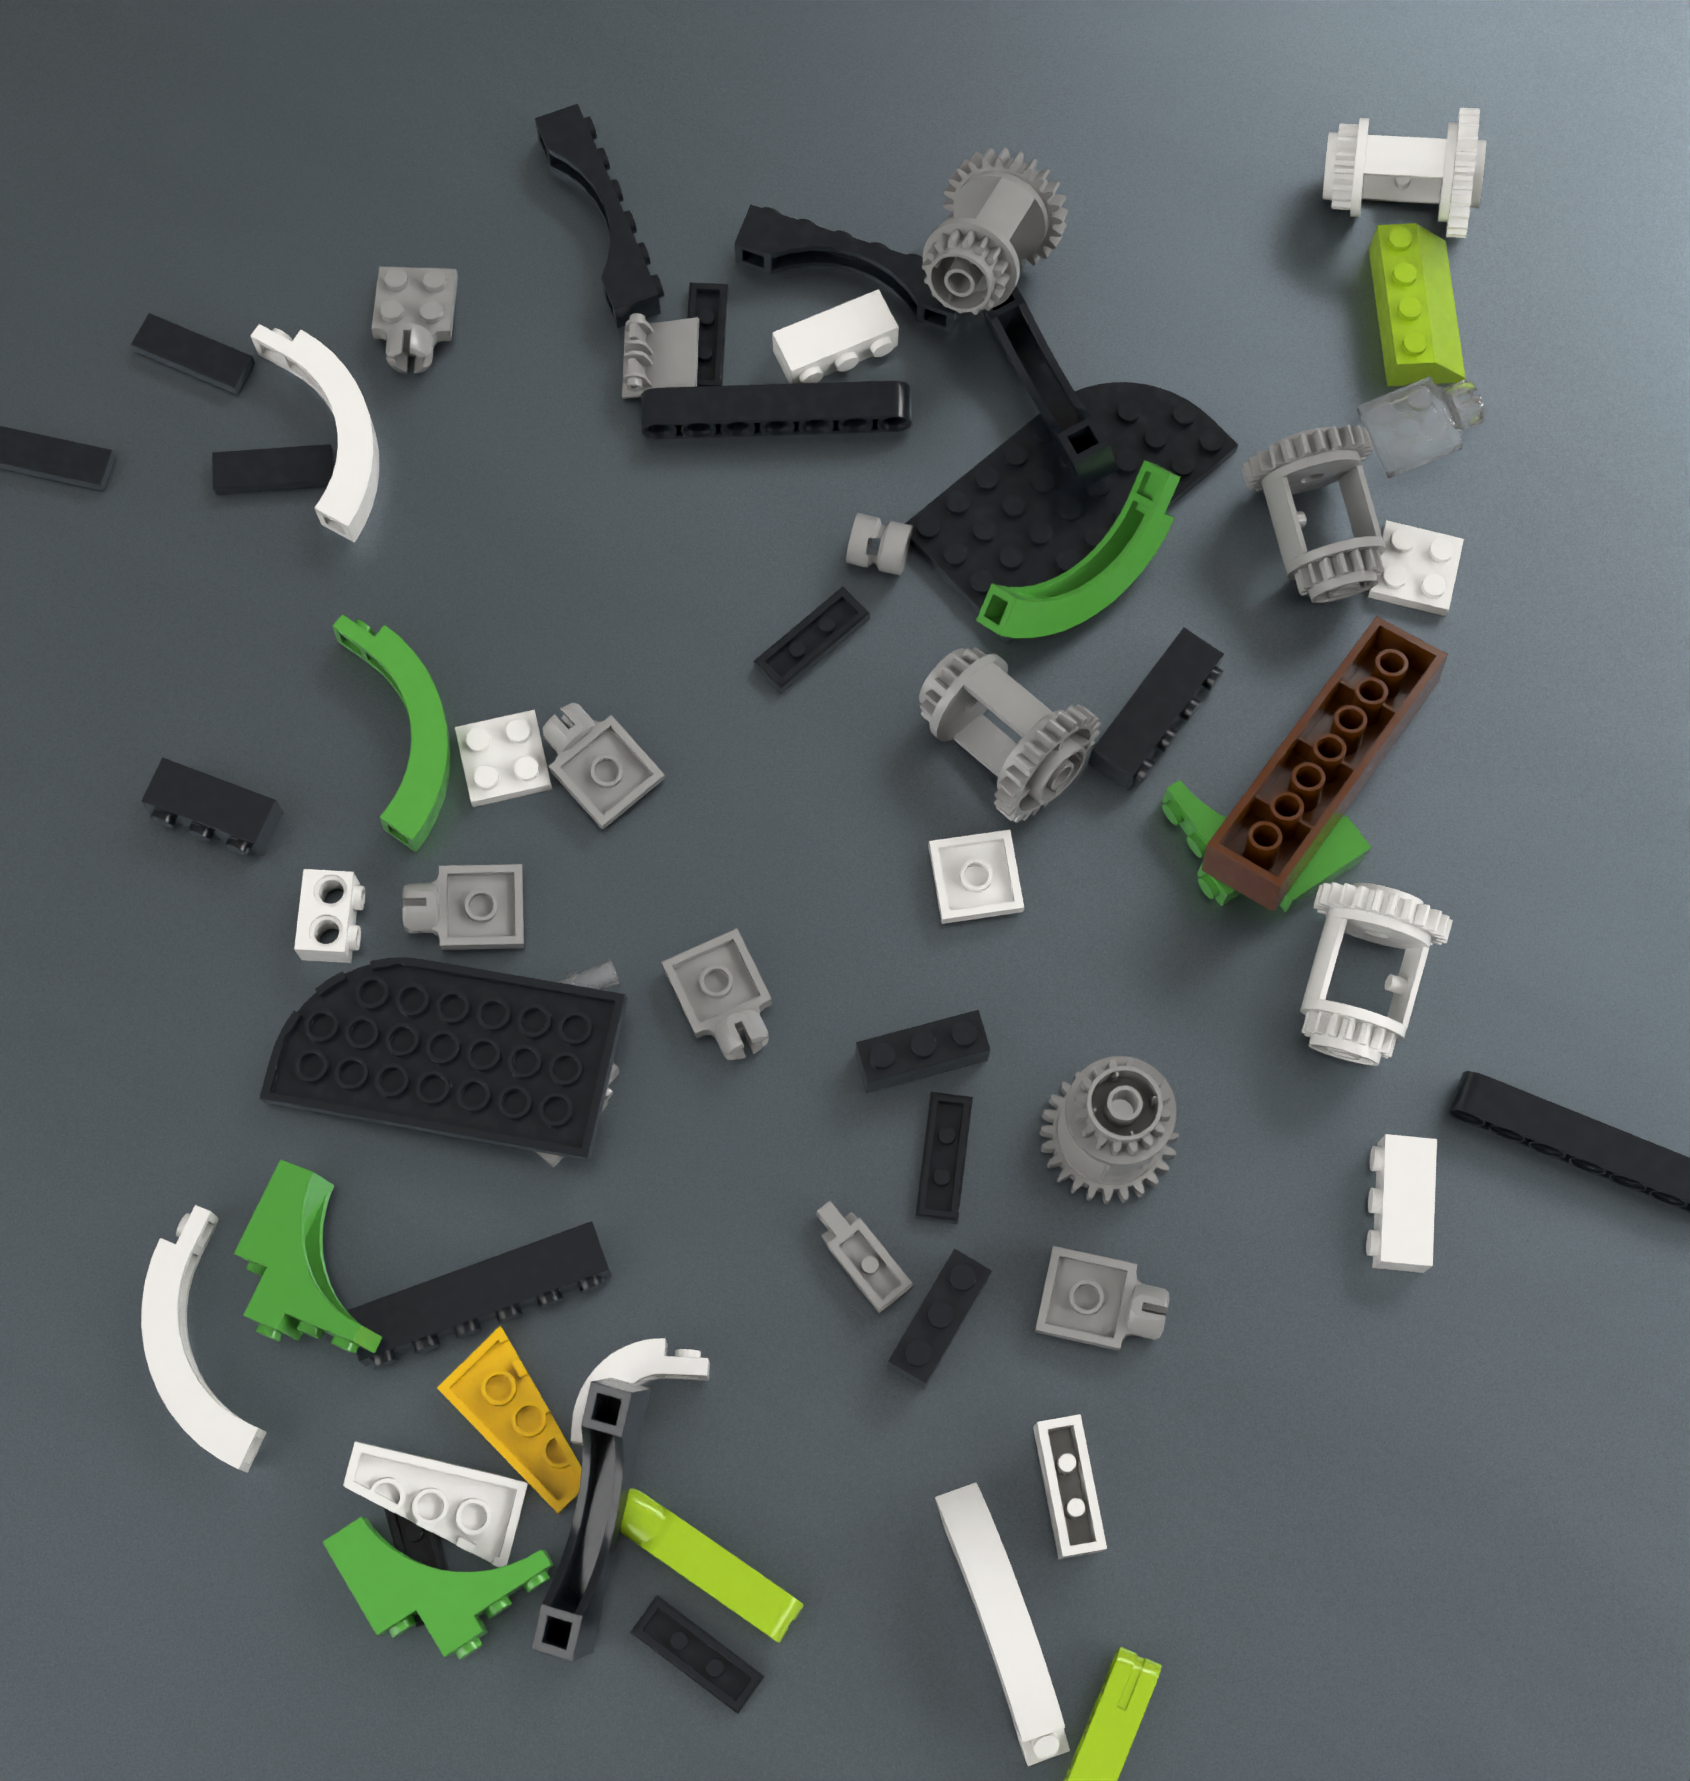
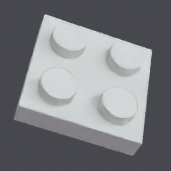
[1368,520,1464,616]
[455,710,553,807]
[928,829,1024,924]

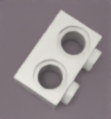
[294,869,365,963]

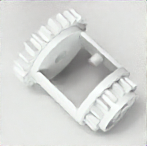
[1323,108,1486,238]
[1300,882,1453,1066]

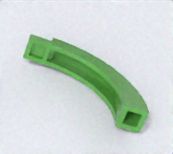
[976,460,1181,638]
[332,614,451,853]

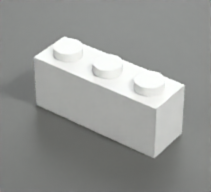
[772,289,899,384]
[1366,1134,1437,1273]
[1033,1414,1107,1560]

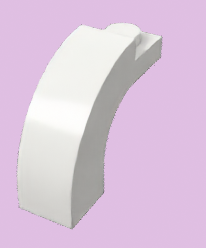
[571,1338,710,1446]

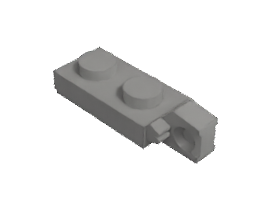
[816,1201,914,1314]

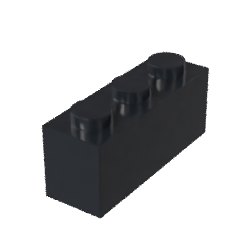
[142,757,283,856]
[855,1010,990,1093]
[887,1249,992,1390]

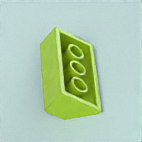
[1369,223,1466,386]

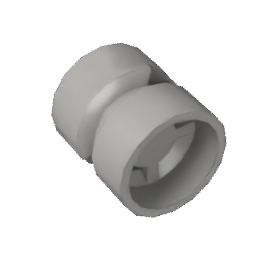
[846,513,913,576]

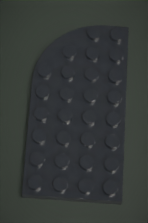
[905,382,1238,644]
[259,957,628,1161]

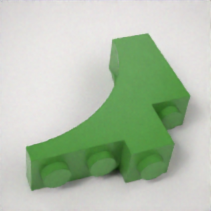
[1162,780,1371,913]
[234,1159,382,1354]
[322,1517,555,1660]

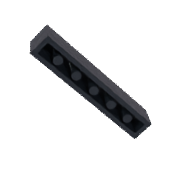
[346,1221,612,1369]

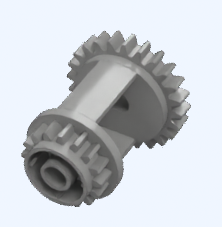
[922,148,1069,315]
[1242,425,1386,603]
[919,647,1101,823]
[1039,1056,1179,1204]

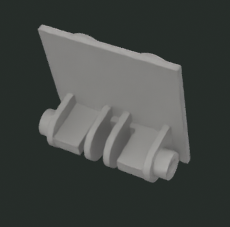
[622,313,699,399]

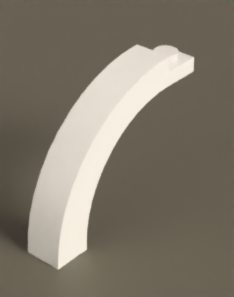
[251,324,379,543]
[141,1205,267,1473]
[935,1483,1070,1766]

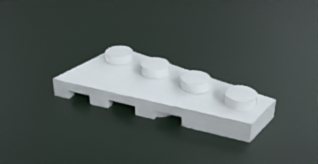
[343,1441,528,1568]

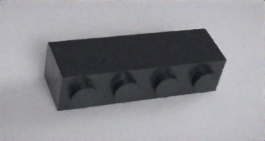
[1088,627,1224,790]

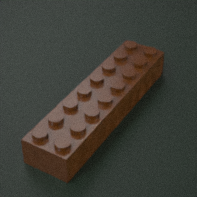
[1201,616,1448,912]

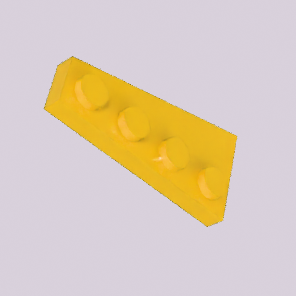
[437,1325,582,1515]

